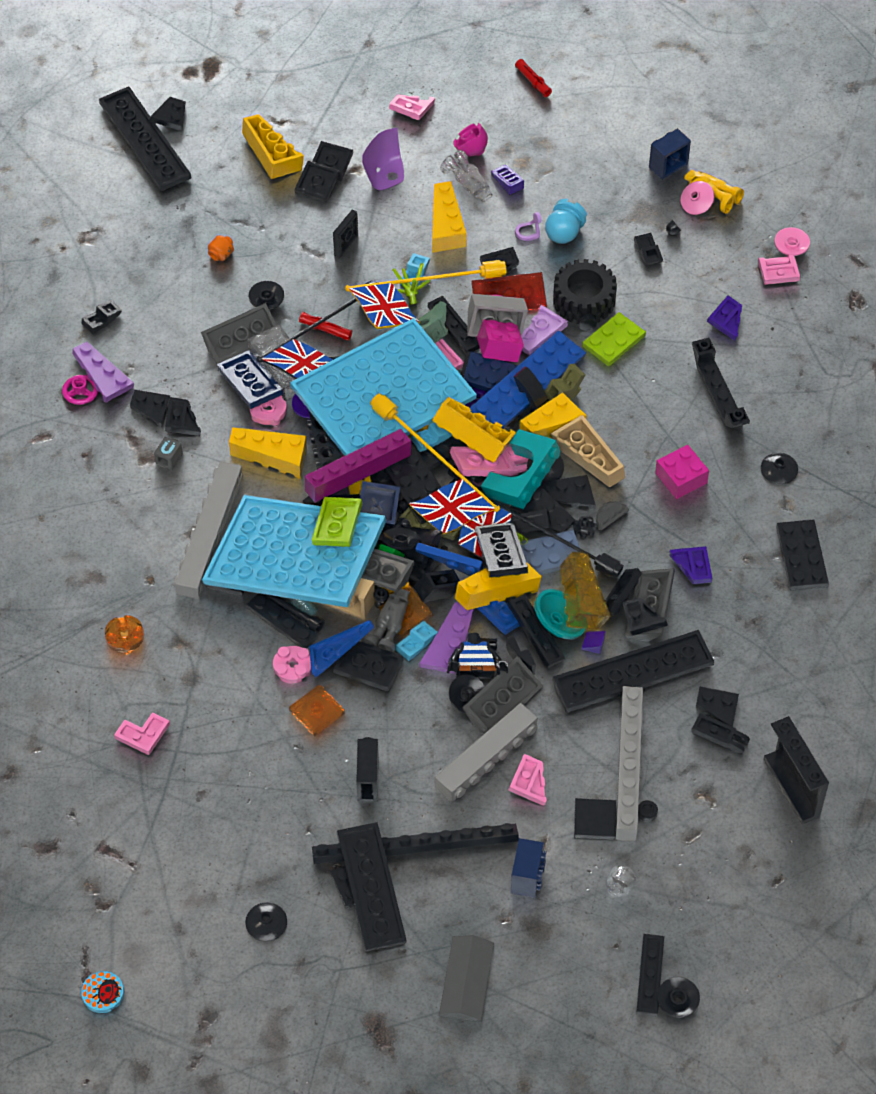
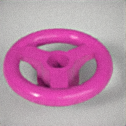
[62,375,98,405]

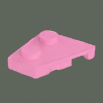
[389,95,435,120]
[508,754,547,806]

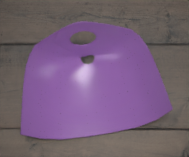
[362,128,404,190]

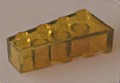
[560,552,611,630]

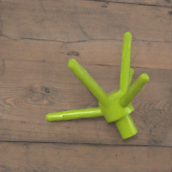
[392,263,431,305]

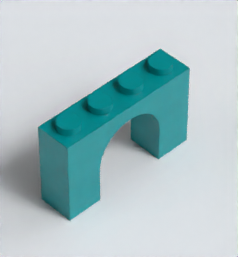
[481,429,561,509]

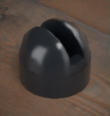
[666,220,681,235]

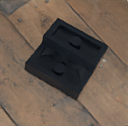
[398,527,443,564]

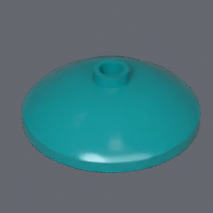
[535,589,587,639]

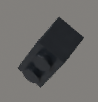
[414,569,460,602]

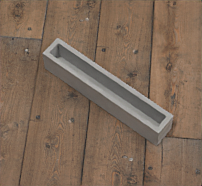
[435,703,538,802]

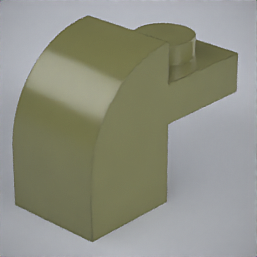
[545,364,586,400]

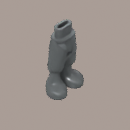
[360,589,410,652]

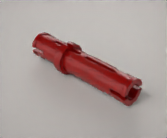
[515,59,552,97]
[299,312,353,341]

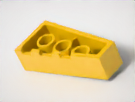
[242,114,304,179]
[432,181,467,253]
[432,397,516,463]
[229,427,307,479]
[455,563,542,610]

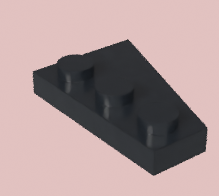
[540,475,596,509]

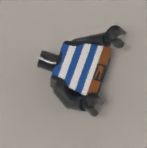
[447,632,508,679]

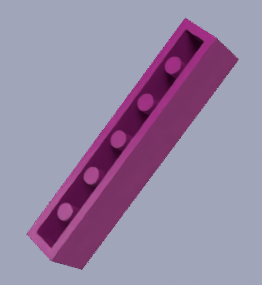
[305,429,411,502]

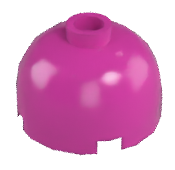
[453,123,488,157]

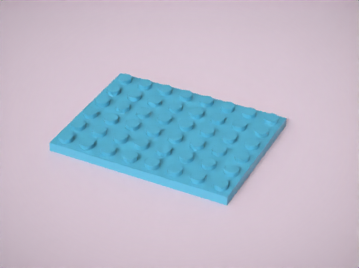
[290,318,477,456]
[202,495,386,607]

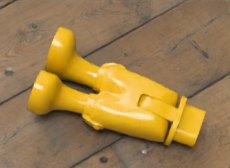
[684,170,744,214]

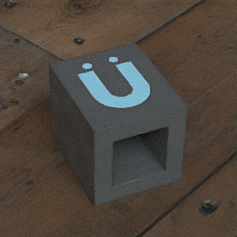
[154,437,183,470]

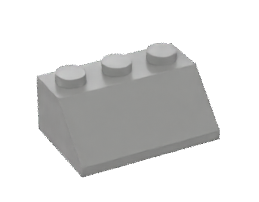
[467,294,528,337]

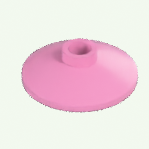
[681,181,714,215]
[774,227,810,256]

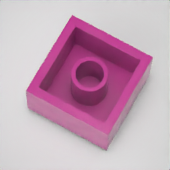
[477,320,524,363]
[655,444,709,499]

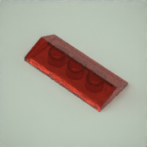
[471,272,547,310]

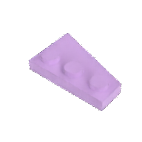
[521,305,568,356]

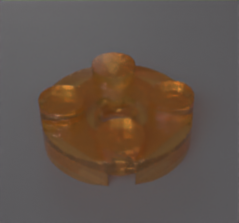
[105,615,144,654]

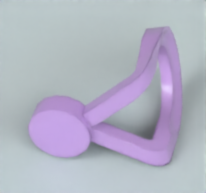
[515,212,542,241]

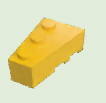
[520,392,587,439]

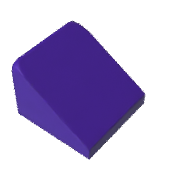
[581,631,606,654]

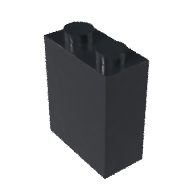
[356,737,379,801]

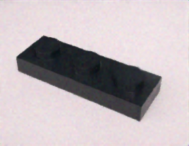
[598,568,642,617]

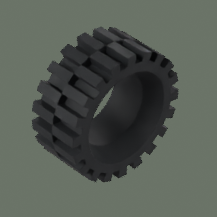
[553,259,617,324]

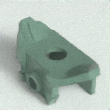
[418,301,448,343]

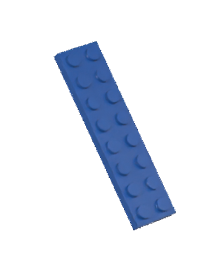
[470,331,586,429]

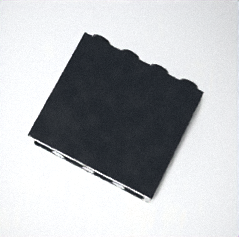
[763,716,829,825]

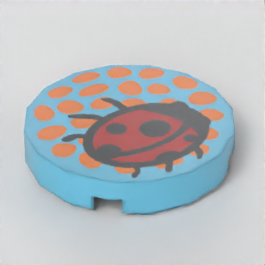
[81,971,124,1013]

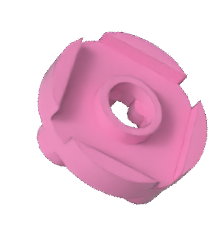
[250,396,287,426]
[273,646,311,684]

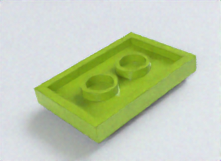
[582,312,646,366]
[311,497,362,547]

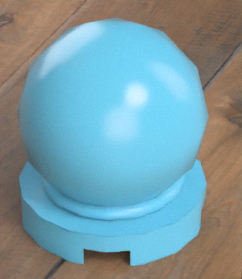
[545,199,587,244]

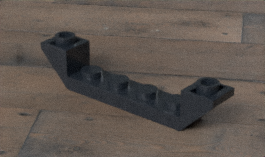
[692,337,750,428]

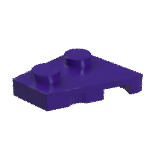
[707,295,742,341]
[669,546,713,584]

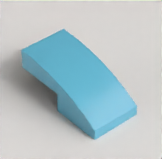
[400,253,430,287]
[411,422,452,452]
[395,621,438,661]

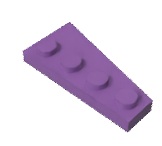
[72,341,134,403]
[419,602,474,674]

